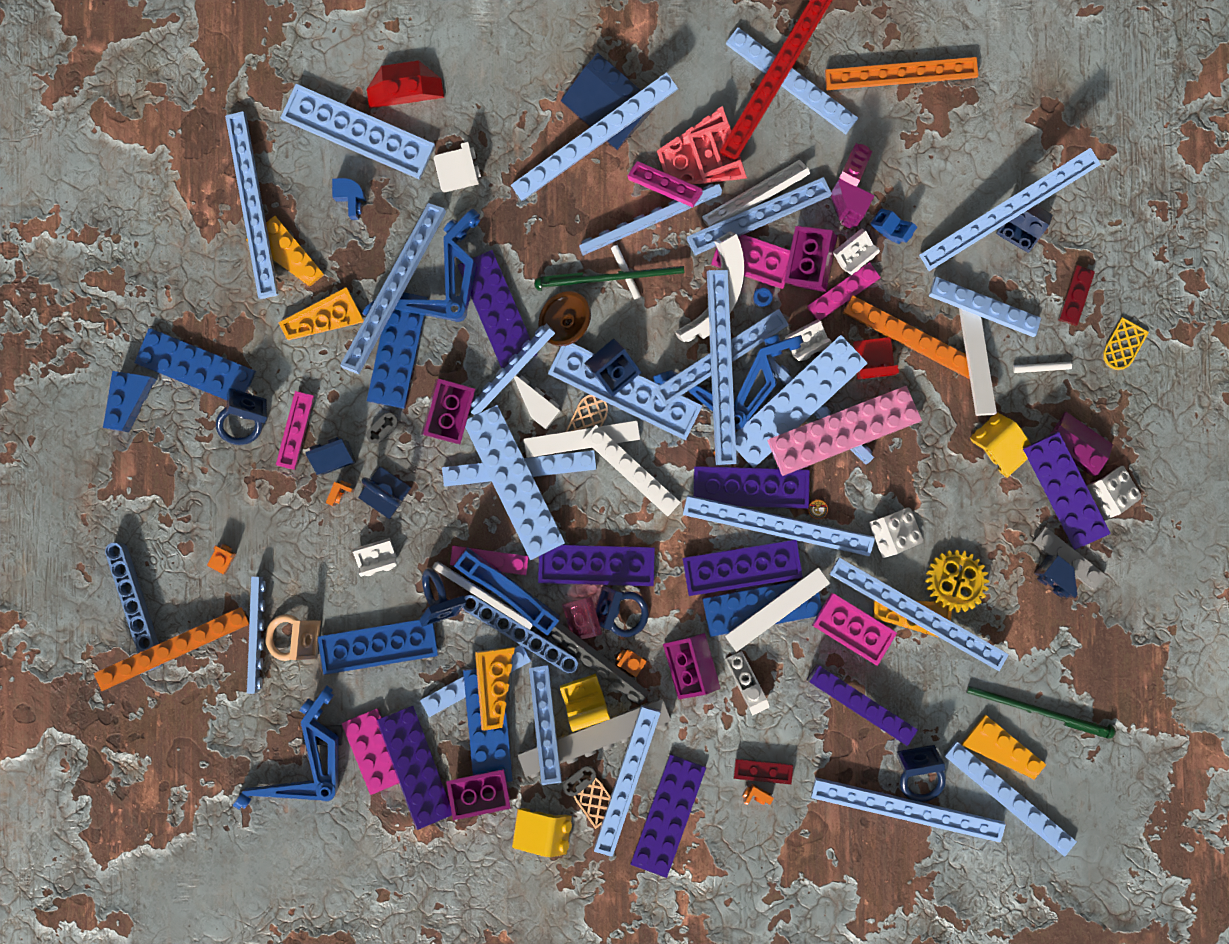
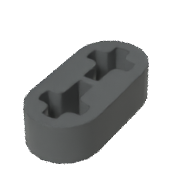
[366,413,398,444]
[563,766,596,796]

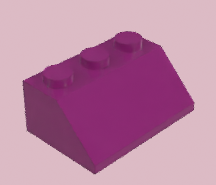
[831,178,875,228]
[784,226,837,292]
[421,379,475,445]
[1049,412,1113,476]
[663,633,721,700]
[446,770,513,820]

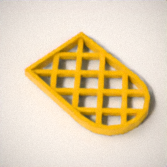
[1103,317,1149,370]

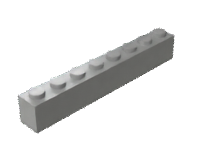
[518,697,671,778]

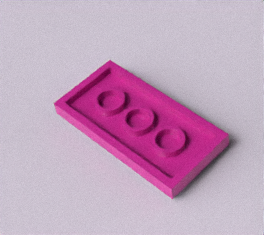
[711,235,790,289]
[812,592,897,666]
[341,708,399,795]

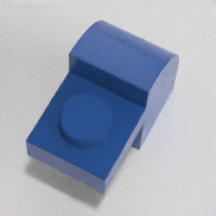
[332,178,366,220]
[870,209,917,244]

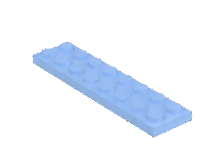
[280,84,435,180]
[735,335,867,468]
[548,343,702,441]
[465,405,565,560]

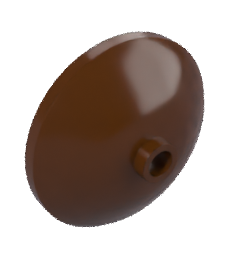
[538,291,591,346]

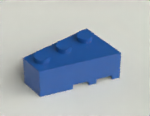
[103,371,157,432]

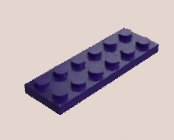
[457,250,537,368]
[1023,431,1111,550]
[693,467,809,508]
[682,540,803,596]
[538,545,655,586]
[376,706,452,830]
[630,754,706,878]

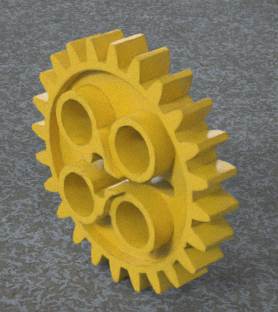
[925,550,989,613]

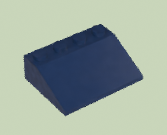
[561,53,655,151]

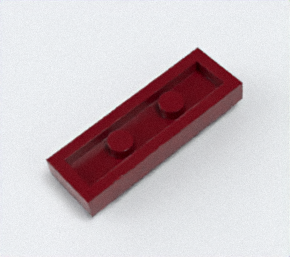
[1058,265,1095,326]
[733,758,793,785]

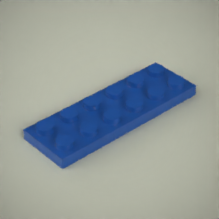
[367,292,429,409]
[134,328,256,400]
[702,580,822,637]
[318,620,439,675]
[463,668,513,782]

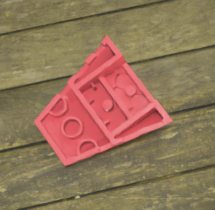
[657,106,747,185]

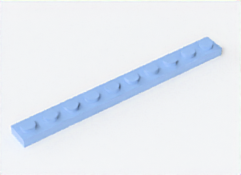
[511,72,678,201]
[225,111,279,299]
[919,148,1101,271]
[340,203,446,374]
[707,270,736,465]
[683,495,875,556]
[829,558,1009,671]
[811,777,1006,843]

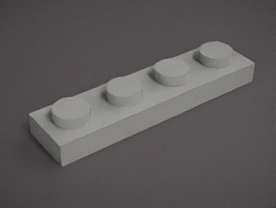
[1032,527,1106,590]

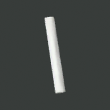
[611,245,641,300]
[1013,361,1072,373]

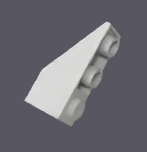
[514,375,561,430]
[725,651,770,716]

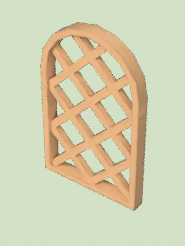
[566,395,608,432]
[573,775,611,829]

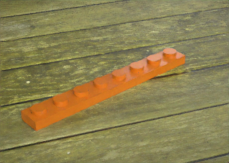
[825,57,978,90]
[843,295,970,379]
[93,607,249,691]

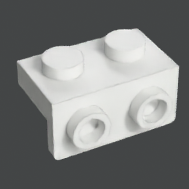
[833,229,880,275]
[785,319,832,361]
[353,538,397,576]

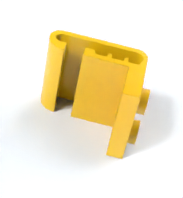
[970,412,1031,478]
[560,674,610,732]
[512,808,572,857]

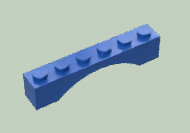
[454,547,560,636]

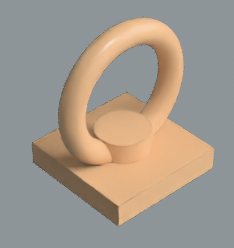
[265,614,321,661]

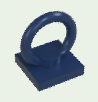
[215,388,267,445]
[358,466,412,519]
[419,568,467,627]
[591,586,649,637]
[897,745,946,802]

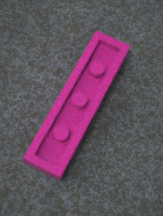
[839,143,873,187]
[627,161,703,207]
[807,262,881,320]
[276,391,315,470]
[450,546,529,575]

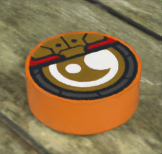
[808,500,828,519]

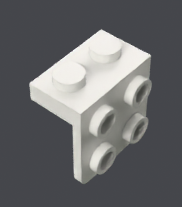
[434,142,481,192]
[1087,466,1141,520]
[869,507,923,558]

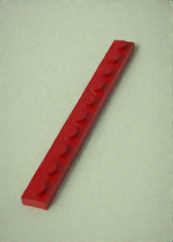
[719,0,833,162]

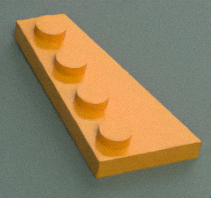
[246,216,324,286]
[278,288,364,340]
[873,600,952,638]
[475,647,515,731]
[961,714,1046,780]

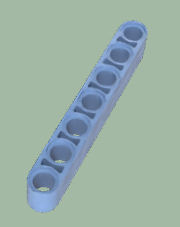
[105,543,163,670]
[463,595,578,673]

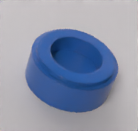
[753,287,773,307]

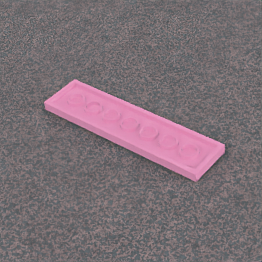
[767,386,922,476]

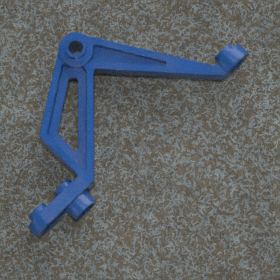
[363,209,480,322]
[653,334,804,429]
[233,685,339,810]

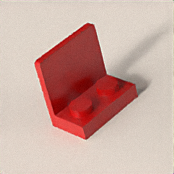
[853,337,899,380]

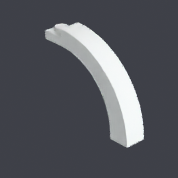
[675,231,744,342]

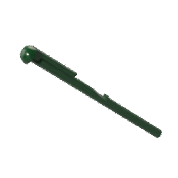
[534,266,685,291]
[966,686,1116,739]

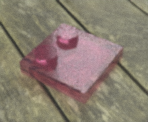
[562,596,602,639]

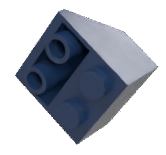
[996,205,1053,253]
[305,437,356,476]
[1034,555,1078,598]

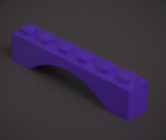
[807,664,918,746]

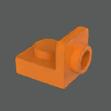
[326,480,355,506]
[207,544,236,574]
[616,648,647,677]
[742,783,774,805]

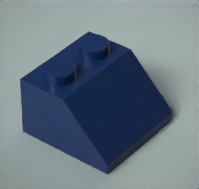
[584,338,641,397]

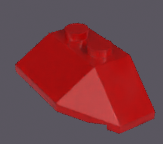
[367,60,444,109]

